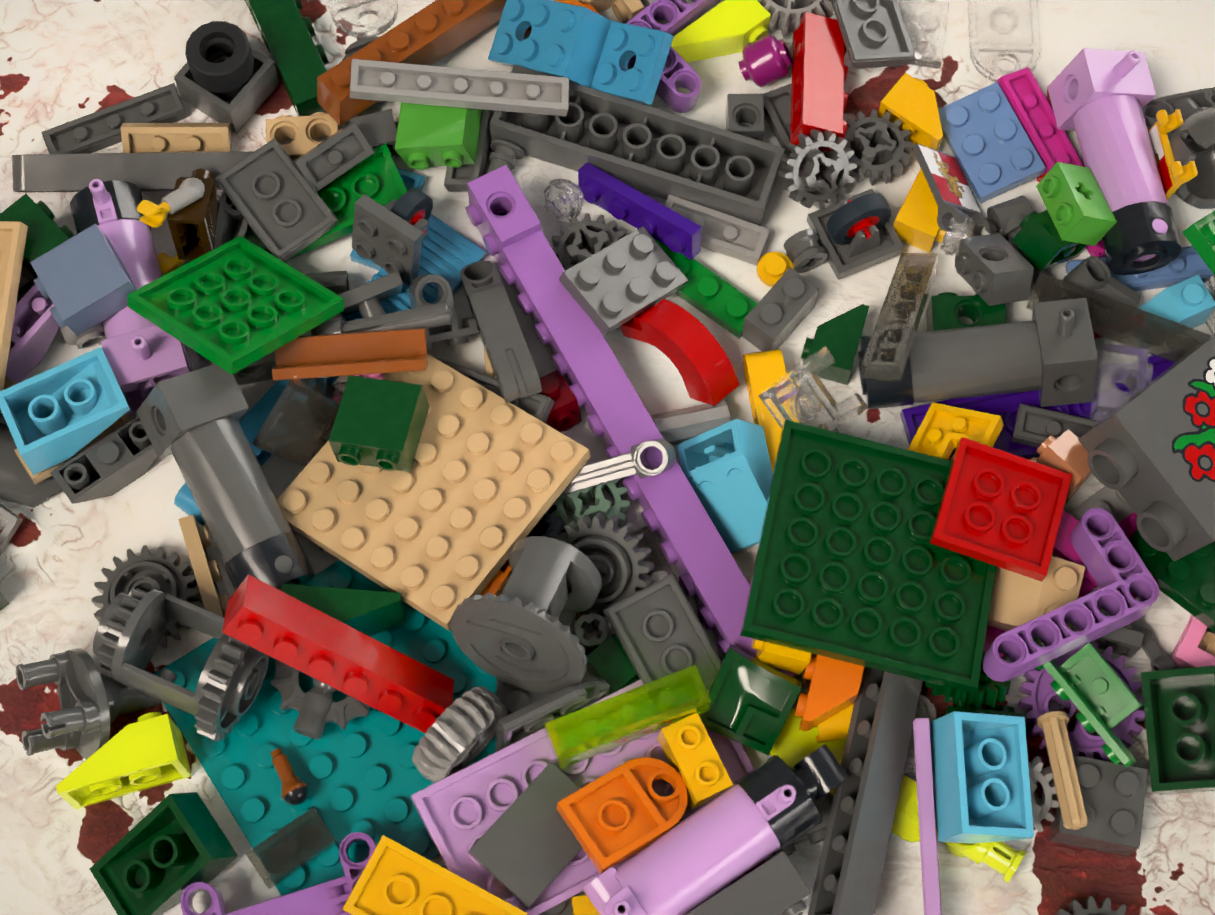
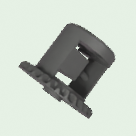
[450,536,602,694]

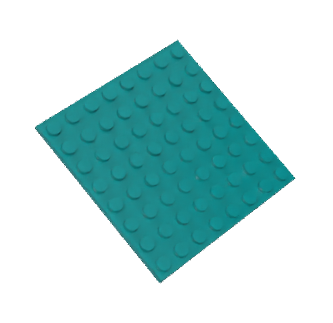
[154,560,497,896]

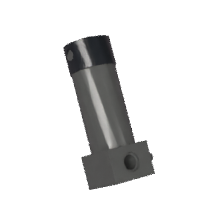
[858,298,1098,409]
[136,364,315,591]

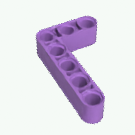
[626,0,721,113]
[982,508,1159,682]

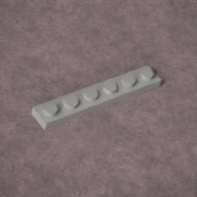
[349,59,569,117]

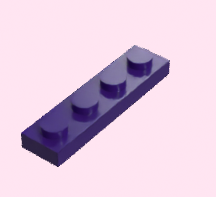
[578,162,701,260]

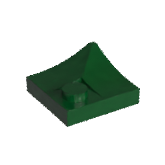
[699,644,802,756]

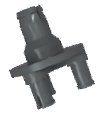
[15,648,161,759]

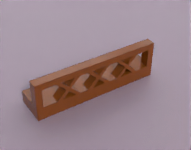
[272,327,429,381]

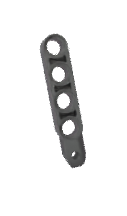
[460,261,542,403]

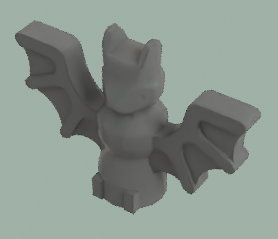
[270,659,371,740]

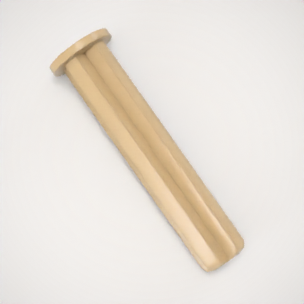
[1037,711,1088,830]

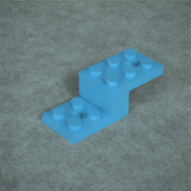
[488,0,674,105]

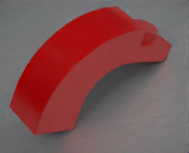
[620,299,740,406]

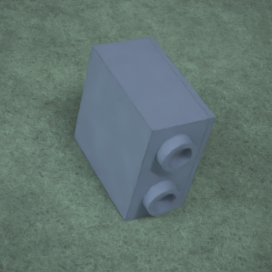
[30,223,137,336]

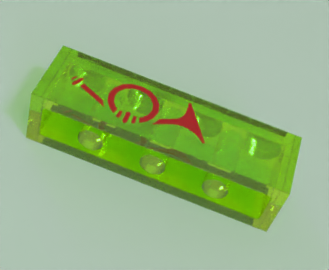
[545,665,711,769]

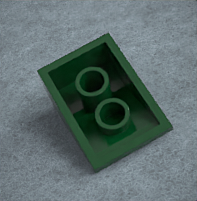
[281,584,407,636]
[90,792,238,915]

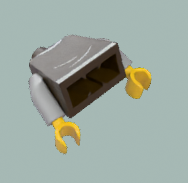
[137,169,220,276]

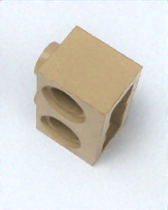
[265,112,340,161]

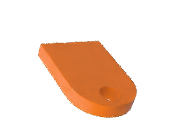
[556,757,688,874]

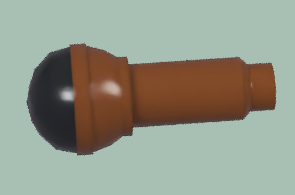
[270,748,309,806]

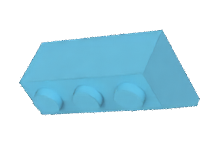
[930,711,1034,844]

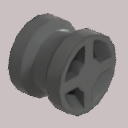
[783,229,828,273]

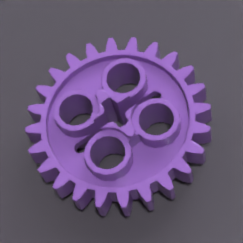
[1018,640,1145,761]

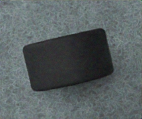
[185,21,254,92]

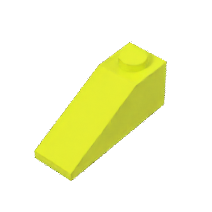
[671,0,771,63]

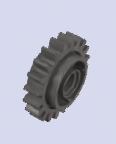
[555,513,655,618]
[92,545,202,649]

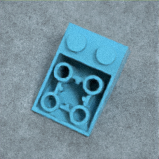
[677,419,773,554]

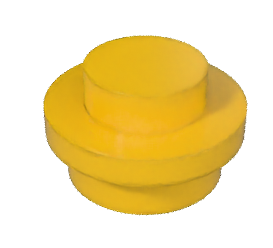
[757,252,793,287]

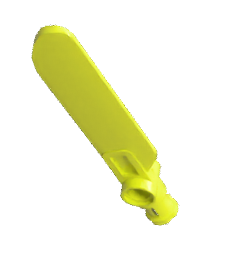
[769,707,1027,883]

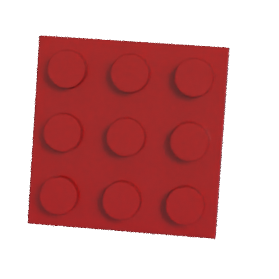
[929,437,1072,582]

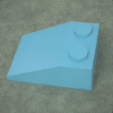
[0,347,130,475]

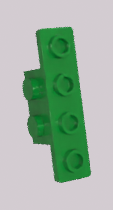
[1032,637,1143,767]

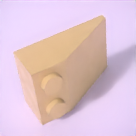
[987,556,1086,642]

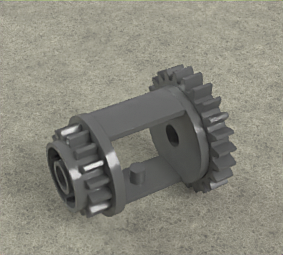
[93,588,269,742]

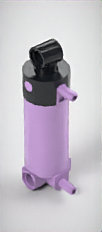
[582,744,849,915]

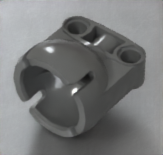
[1142,87,1215,209]

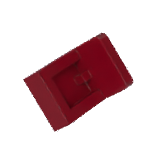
[539,370,582,432]

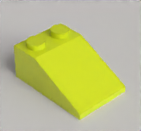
[56,712,192,809]

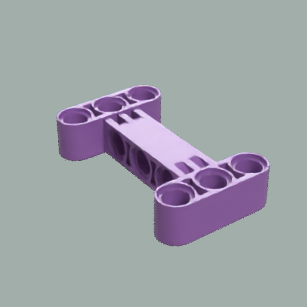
[180,832,377,915]

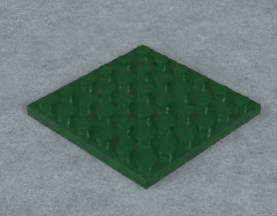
[740,420,996,693]

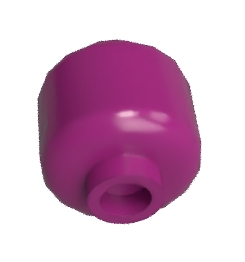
[738,35,793,87]

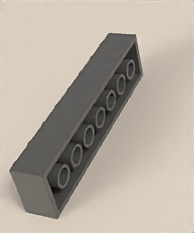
[490,64,785,226]

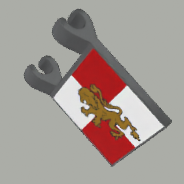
[912,143,997,237]

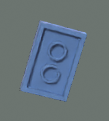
[938,82,1046,203]

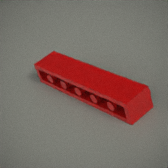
[222,574,454,734]

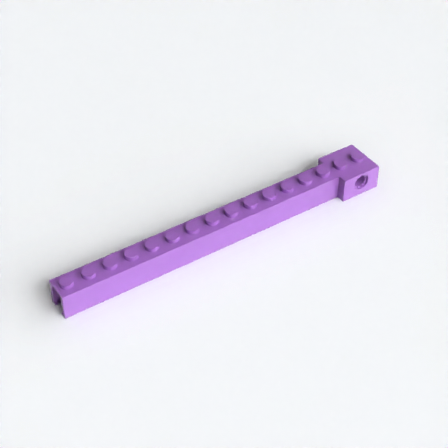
[466,165,800,679]

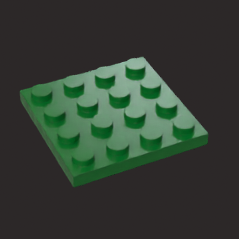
[127,236,344,375]

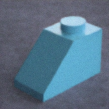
[1131,274,1215,350]

